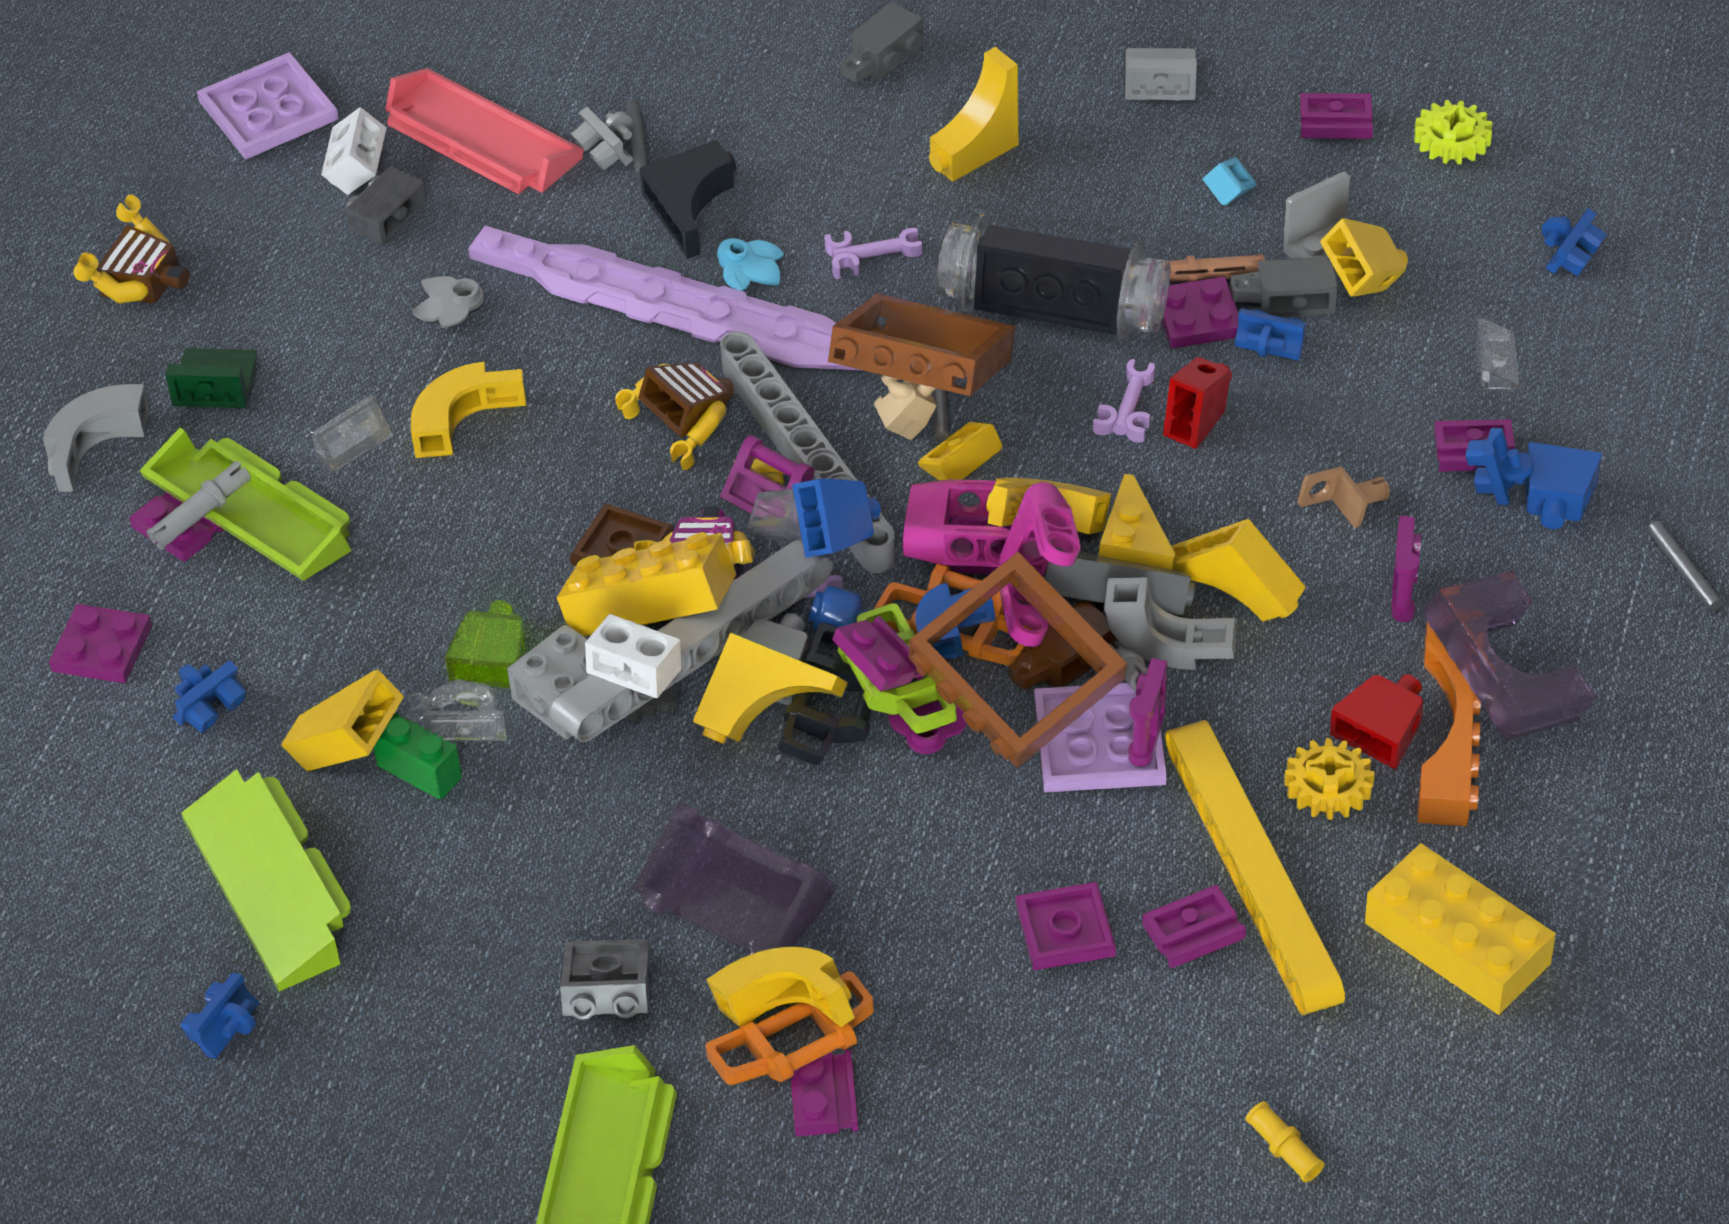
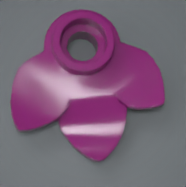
[889,700,967,754]

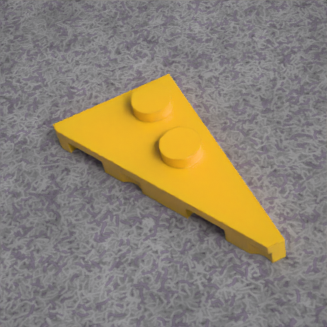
[1098,474,1175,570]

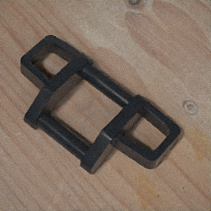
[778,623,871,765]

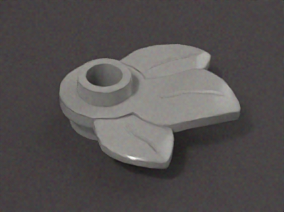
[412,276,484,328]

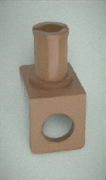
[1297,466,1390,528]

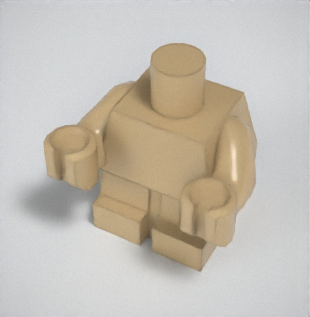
[874,375,937,440]

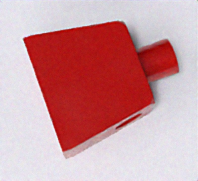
[1163,357,1232,449]
[1330,674,1424,769]

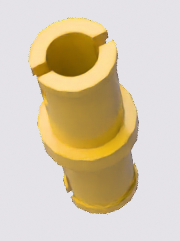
[1245,1101,1325,1183]

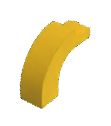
[411,362,526,458]
[987,478,1111,534]
[706,947,855,1027]

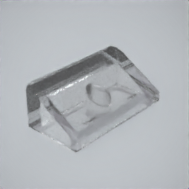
[1476,318,1519,389]
[312,395,391,472]
[422,710,509,741]

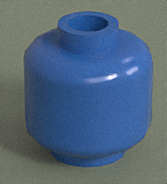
[807,585,868,632]

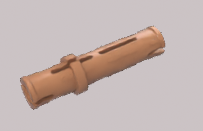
[1153,254,1265,284]

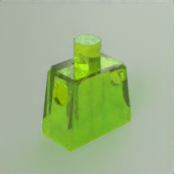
[445,600,525,688]

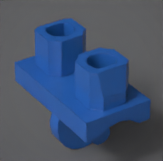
[1541,208,1607,276]
[1234,308,1306,361]
[1465,428,1534,505]
[173,660,246,733]
[181,973,259,1059]

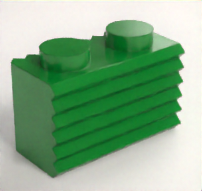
[373,713,462,799]

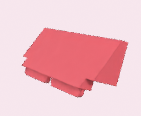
[385,68,584,195]

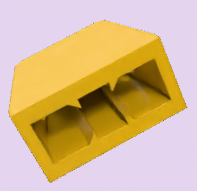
[1320,218,1408,297]

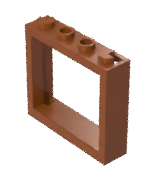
[828,293,1016,396]
[909,552,1127,768]

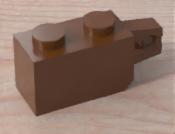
[1009,600,1117,690]

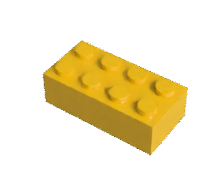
[557,532,737,637]
[1365,843,1556,1015]

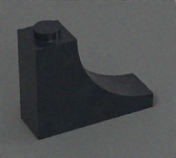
[639,140,736,259]

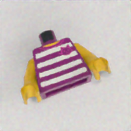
[634,506,756,581]

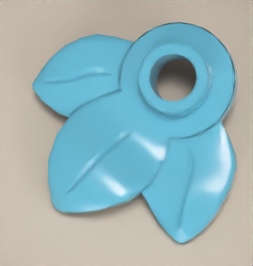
[717,238,784,292]

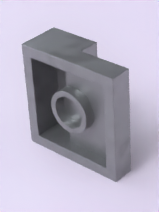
[560,939,650,1020]

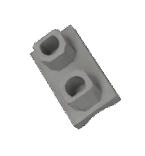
[571,106,633,171]

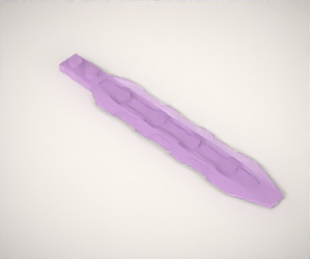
[468,226,863,371]

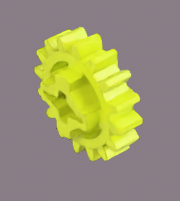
[1414,100,1492,164]

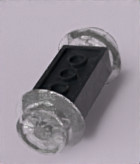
[937,213,1171,343]

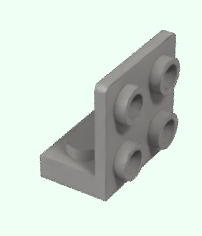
[1125,48,1197,101]
[1283,171,1350,259]
[507,625,591,740]

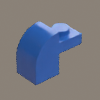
[915,583,996,660]

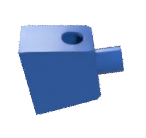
[1525,442,1602,529]
[792,478,881,558]

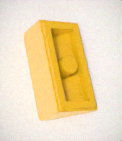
[918,422,1003,481]

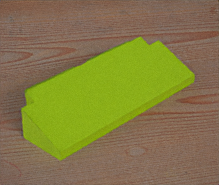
[139,428,352,581]
[181,769,351,992]
[536,1045,677,1224]

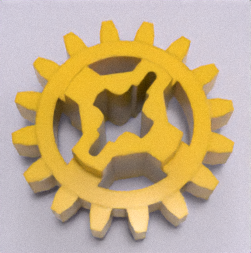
[1284,738,1375,820]

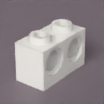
[321,107,387,195]
[585,614,681,698]

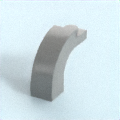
[43,384,150,492]
[1104,577,1237,670]

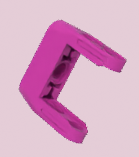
[903,479,1010,567]
[1000,482,1080,646]

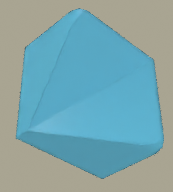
[1202,157,1257,205]

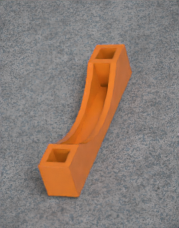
[1418,611,1483,826]

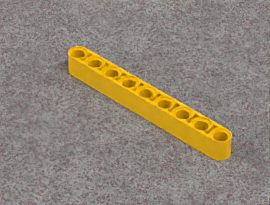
[1165,720,1345,1015]

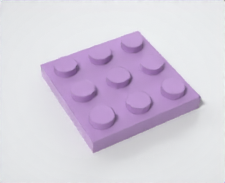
[197,52,339,160]
[1034,683,1166,793]

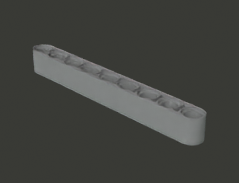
[720,331,895,573]
[549,540,833,742]

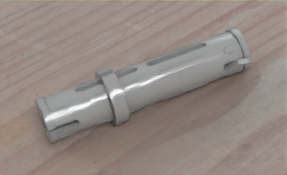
[146,461,251,550]

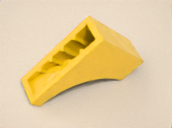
[929,47,1019,182]
[1171,519,1306,622]
[692,633,848,744]

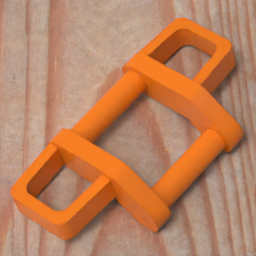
[874,564,1033,666]
[705,971,874,1085]

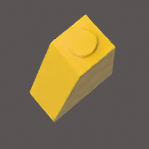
[281,669,404,772]

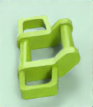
[838,603,957,733]

